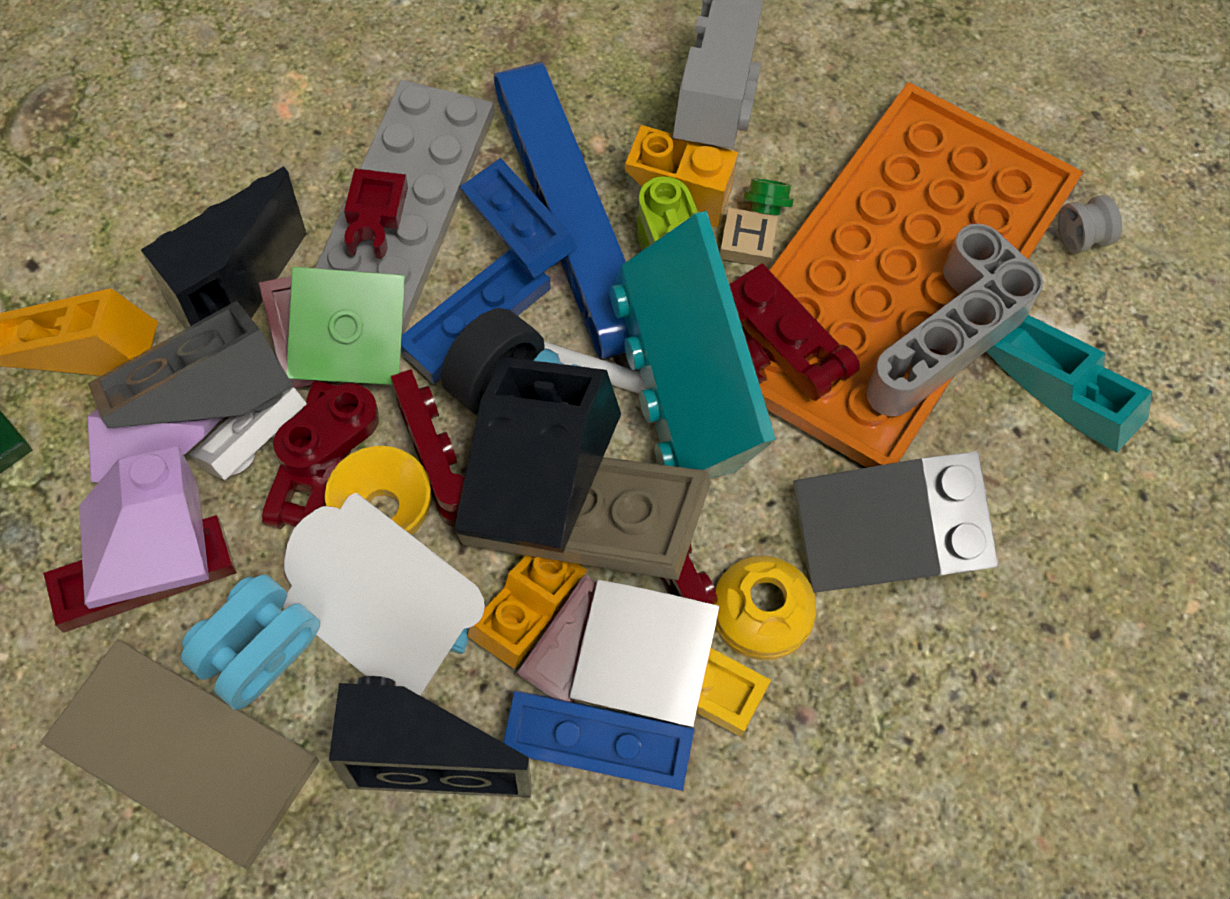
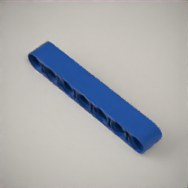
[493,61,629,360]

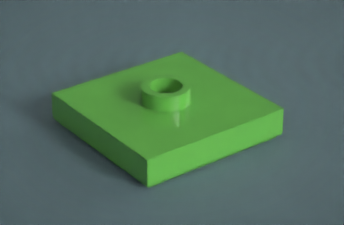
[287,267,405,385]

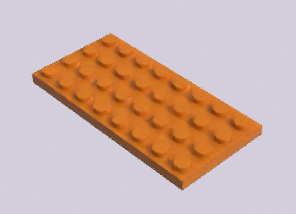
[742,82,1083,468]

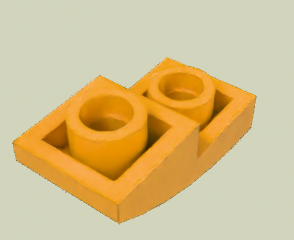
[467,555,587,669]

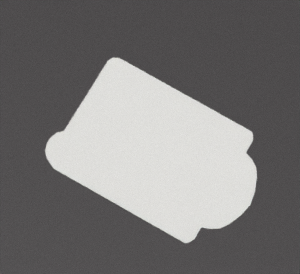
[284,493,485,696]

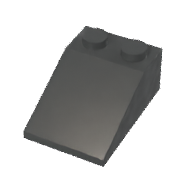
[88,301,293,428]
[793,451,998,593]

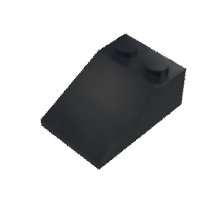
[329,676,532,798]

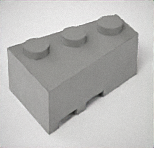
[673,0,763,149]

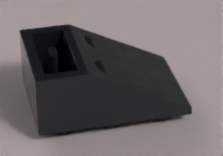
[140,166,307,329]
[454,357,621,553]

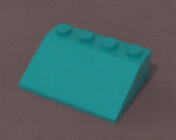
[610,211,776,479]

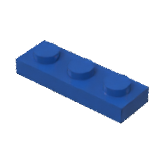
[460,158,578,278]
[401,250,551,384]
[503,690,695,791]

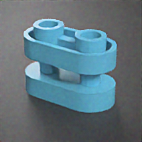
[181,574,320,710]

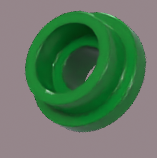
[743,178,794,215]

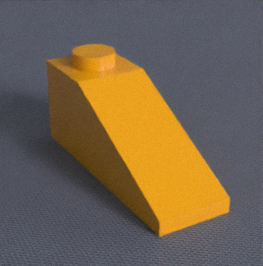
[0,288,158,376]

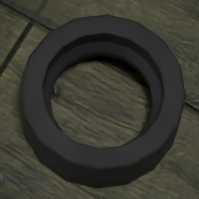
[440,308,545,416]

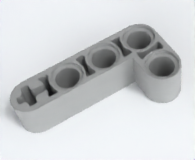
[866,224,1044,416]

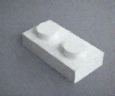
[189,387,307,480]

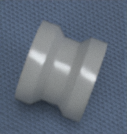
[1058,195,1122,254]

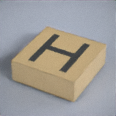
[720,207,778,268]

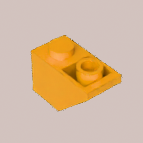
[625,125,738,228]

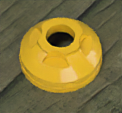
[325,446,431,535]
[713,556,816,660]

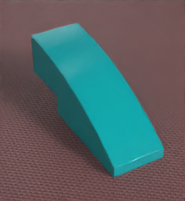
[986,315,1152,453]

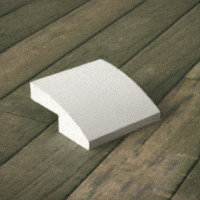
[569,580,720,727]

